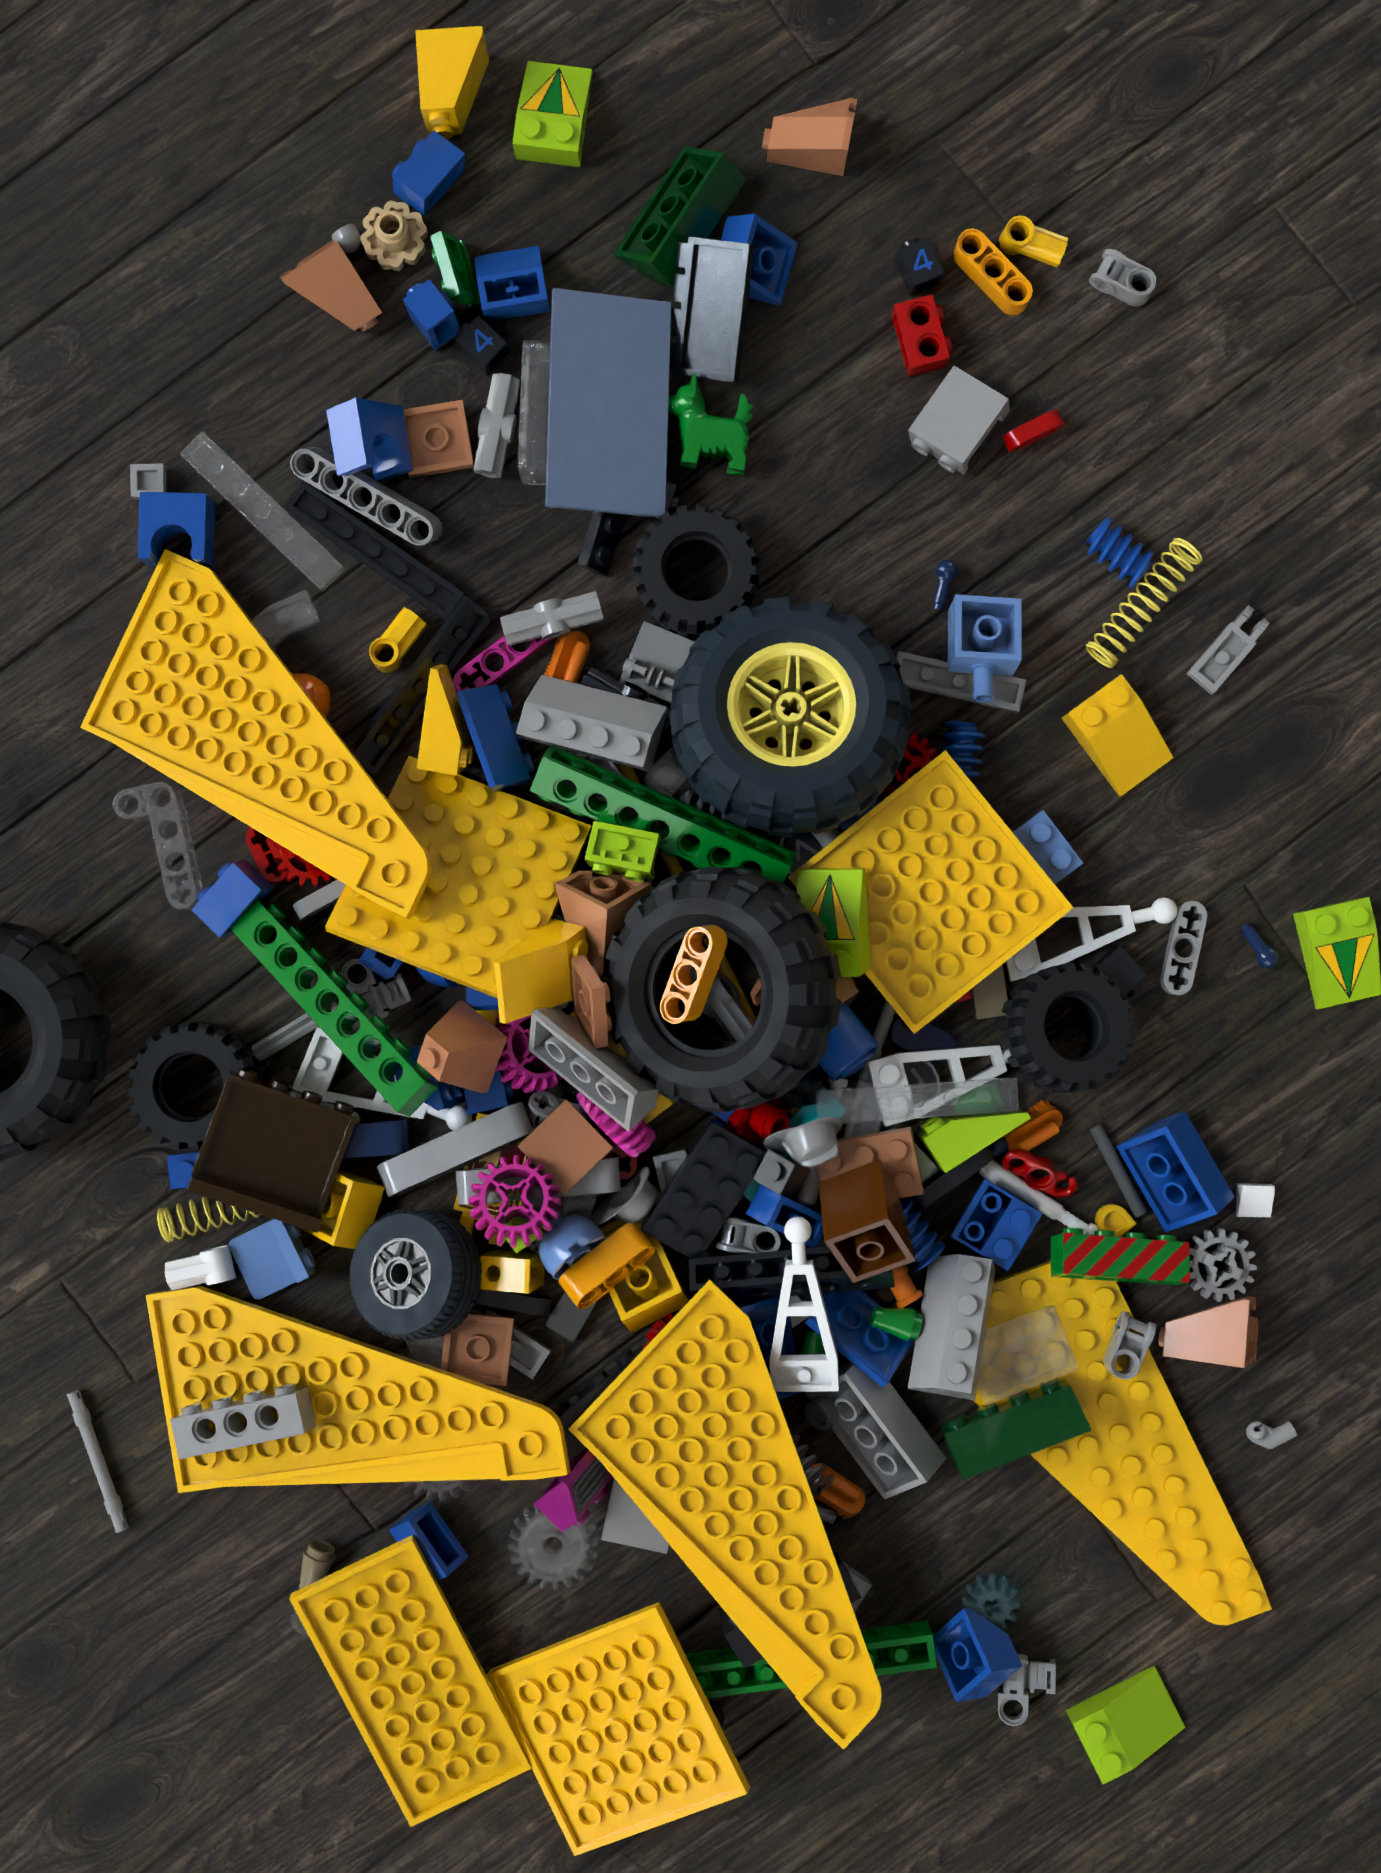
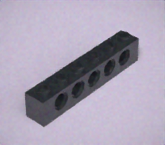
[689,1246,895,1302]

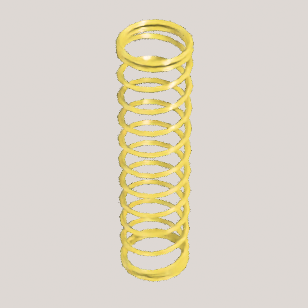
[1086,538,1202,668]
[157,1196,260,1243]

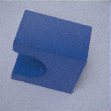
[326,398,413,482]
[138,492,216,568]

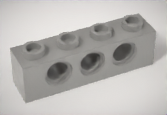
[170,1383,316,1459]

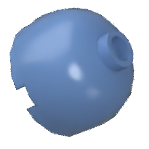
[539,1215,606,1280]

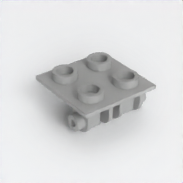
[620,621,694,703]

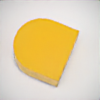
[1095,1204,1137,1237]

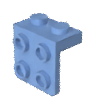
[229,1219,316,1300]

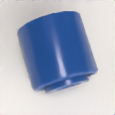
[819,1003,879,1082]

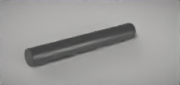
[1089,1123,1147,1217]

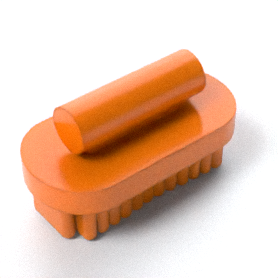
[544,630,590,684]
[1003,1100,1063,1152]
[813,1463,865,1519]

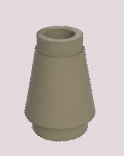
[299,1539,336,1589]

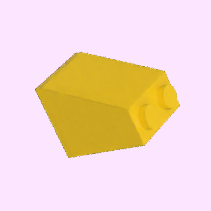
[415,26,489,139]

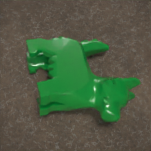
[668,373,753,477]

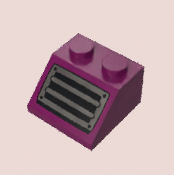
[534,1448,613,1533]

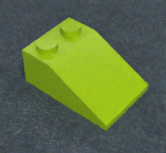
[1066,1666,1185,1785]

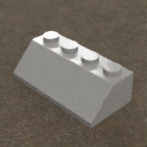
[516,675,668,772]
[528,1007,659,1132]
[908,1254,996,1400]
[805,1360,947,1500]

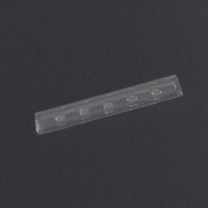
[180,431,345,592]
[816,1077,1019,1123]

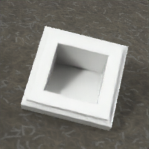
[1236,1183,1275,1217]

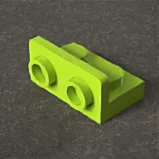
[584,821,661,882]

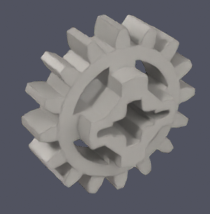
[1189,1228,1257,1302]

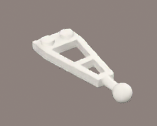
[1005,897,1178,981]
[292,1027,472,1131]
[867,1045,1011,1127]
[770,1217,839,1392]

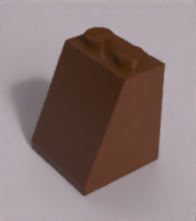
[819,1159,916,1283]

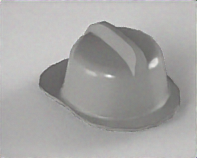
[764,1117,842,1168]
[590,1167,661,1225]

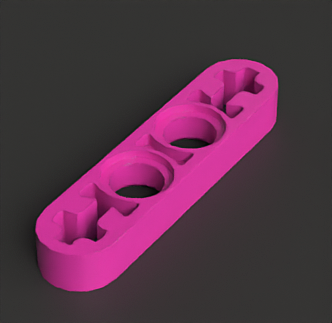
[453,635,554,692]

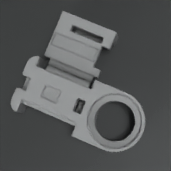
[341,959,413,1019]
[998,1654,1056,1726]

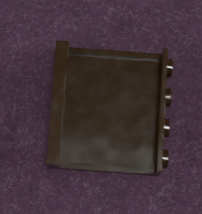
[187,1068,360,1233]

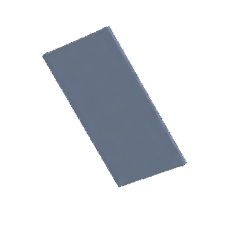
[545,288,671,518]

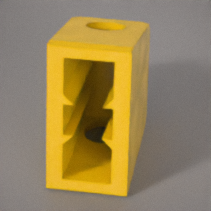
[480,1250,545,1294]

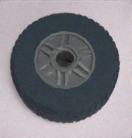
[350,1209,482,1340]

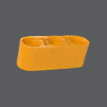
[953,228,1033,316]
[660,925,727,1024]
[559,1222,655,1309]

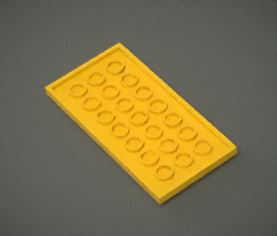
[289,1535,531,1827]

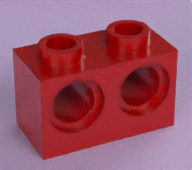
[891,294,953,377]

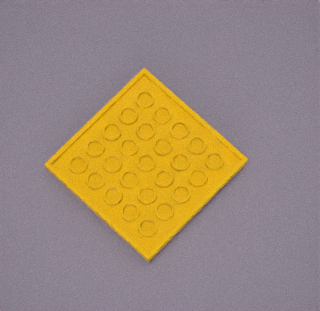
[788,750,1073,1034]
[325,756,592,999]
[486,1602,750,1856]

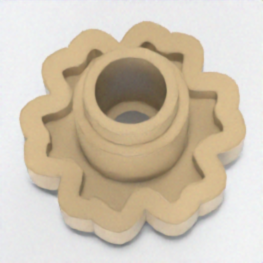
[360,201,428,271]

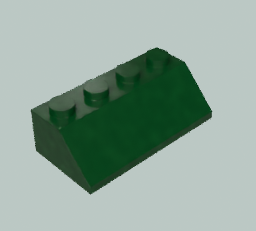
[613,146,746,288]
[940,1378,1092,1480]

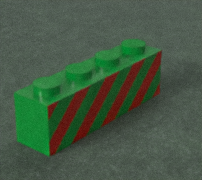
[1051,1228,1190,1286]

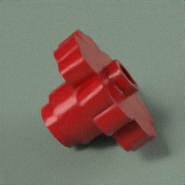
[728,1097,790,1146]

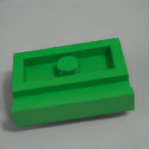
[430,231,481,308]

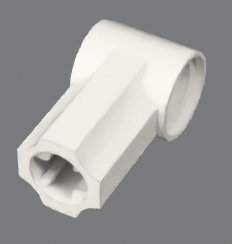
[164,1245,236,1291]

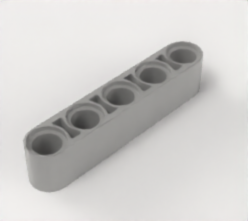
[290,447,442,546]
[377,1102,533,1198]
[455,1157,621,1205]

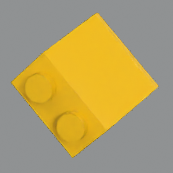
[299,1170,385,1249]

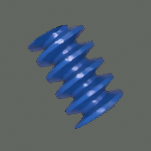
[1081,516,1154,589]
[941,721,986,789]
[899,1198,945,1272]

